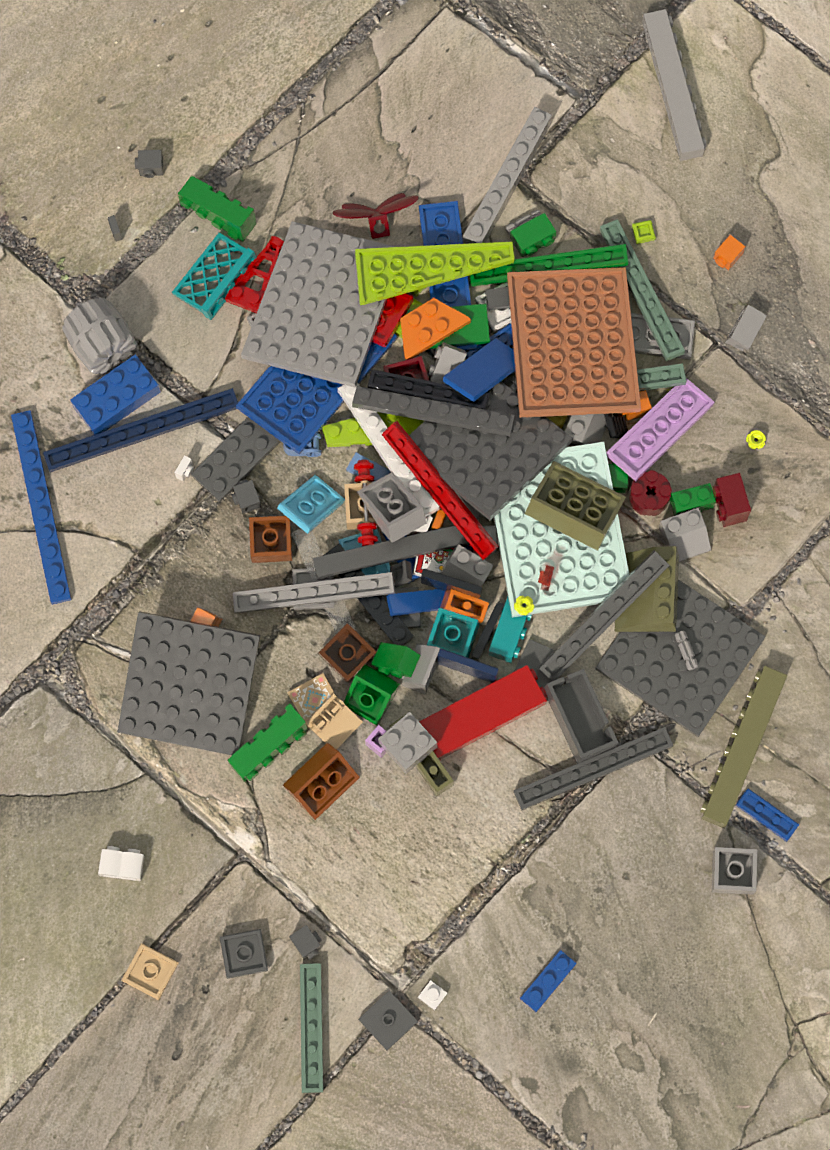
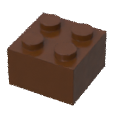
[317,623,376,682]

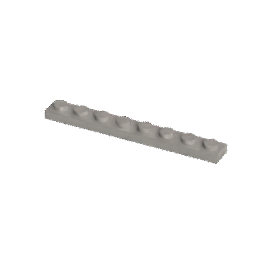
[233,572,395,613]

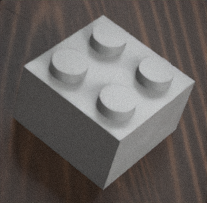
[378,712,437,774]
[712,847,757,895]

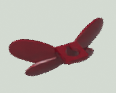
[333,193,419,239]

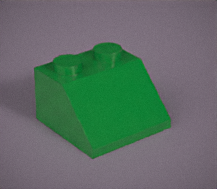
[343,664,400,726]

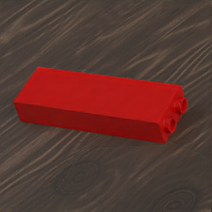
[419,665,547,760]

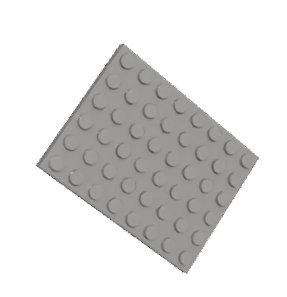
[241,221,395,387]

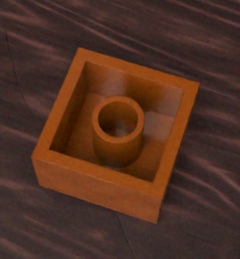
[249,516,292,563]

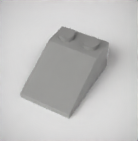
[357,472,427,543]

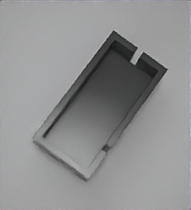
[544,669,618,764]

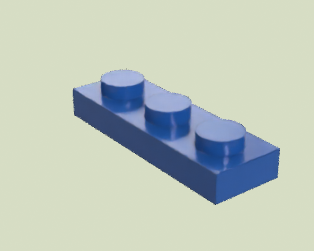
[520,950,577,1012]

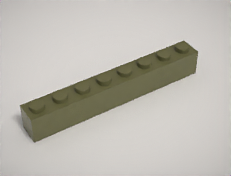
[700,666,787,829]

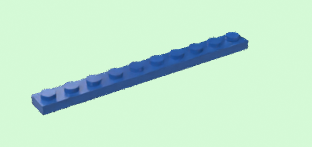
[11,410,72,605]

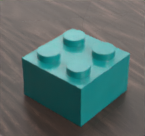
[427,608,480,658]

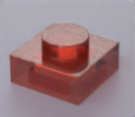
[538,565,554,591]

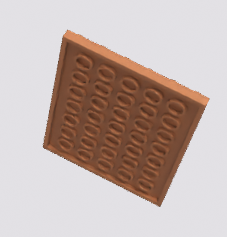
[507,267,641,418]

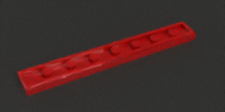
[381,421,499,560]

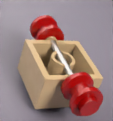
[344,459,380,546]

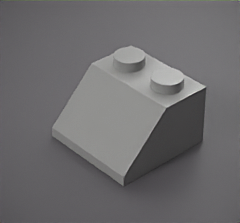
[562,414,607,446]
[659,508,711,562]
[440,545,493,586]
[400,644,440,694]

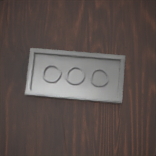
[631,313,695,360]

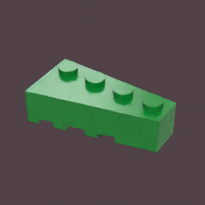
[178,175,257,242]
[227,704,308,782]

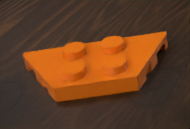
[400,298,471,360]

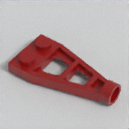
[225,236,284,314]

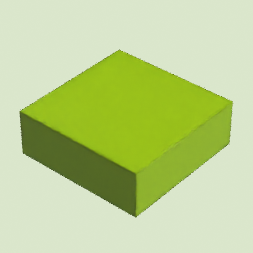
[632,220,656,244]

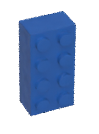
[70,354,161,435]

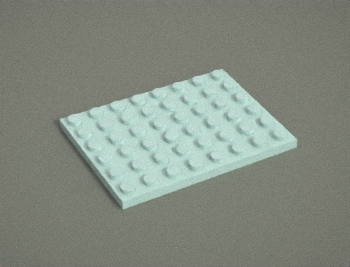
[494,442,629,618]

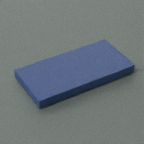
[443,338,515,402]

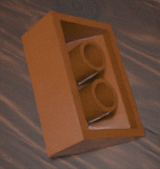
[283,742,360,820]

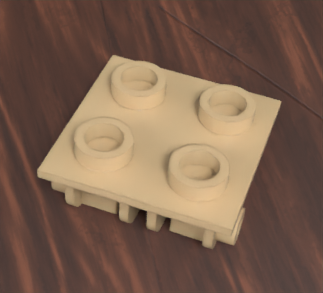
[306,694,363,750]

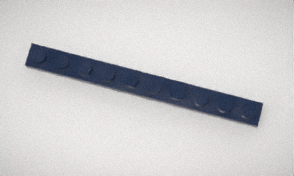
[43,388,238,473]

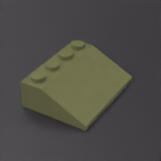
[525,461,626,551]
[614,546,679,632]

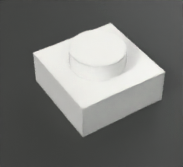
[175,455,194,482]
[418,980,447,1011]

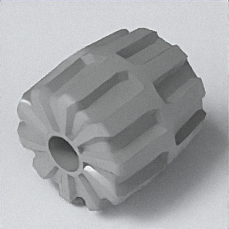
[62,297,137,374]

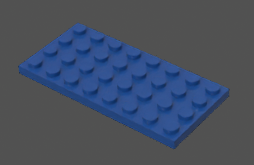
[236,334,397,455]

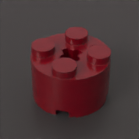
[629,470,672,516]

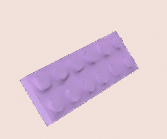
[606,378,715,481]

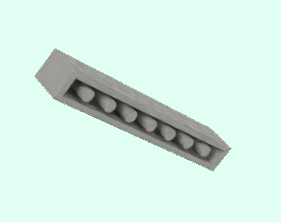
[642,9,707,161]
[463,106,552,244]

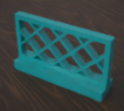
[172,233,257,320]

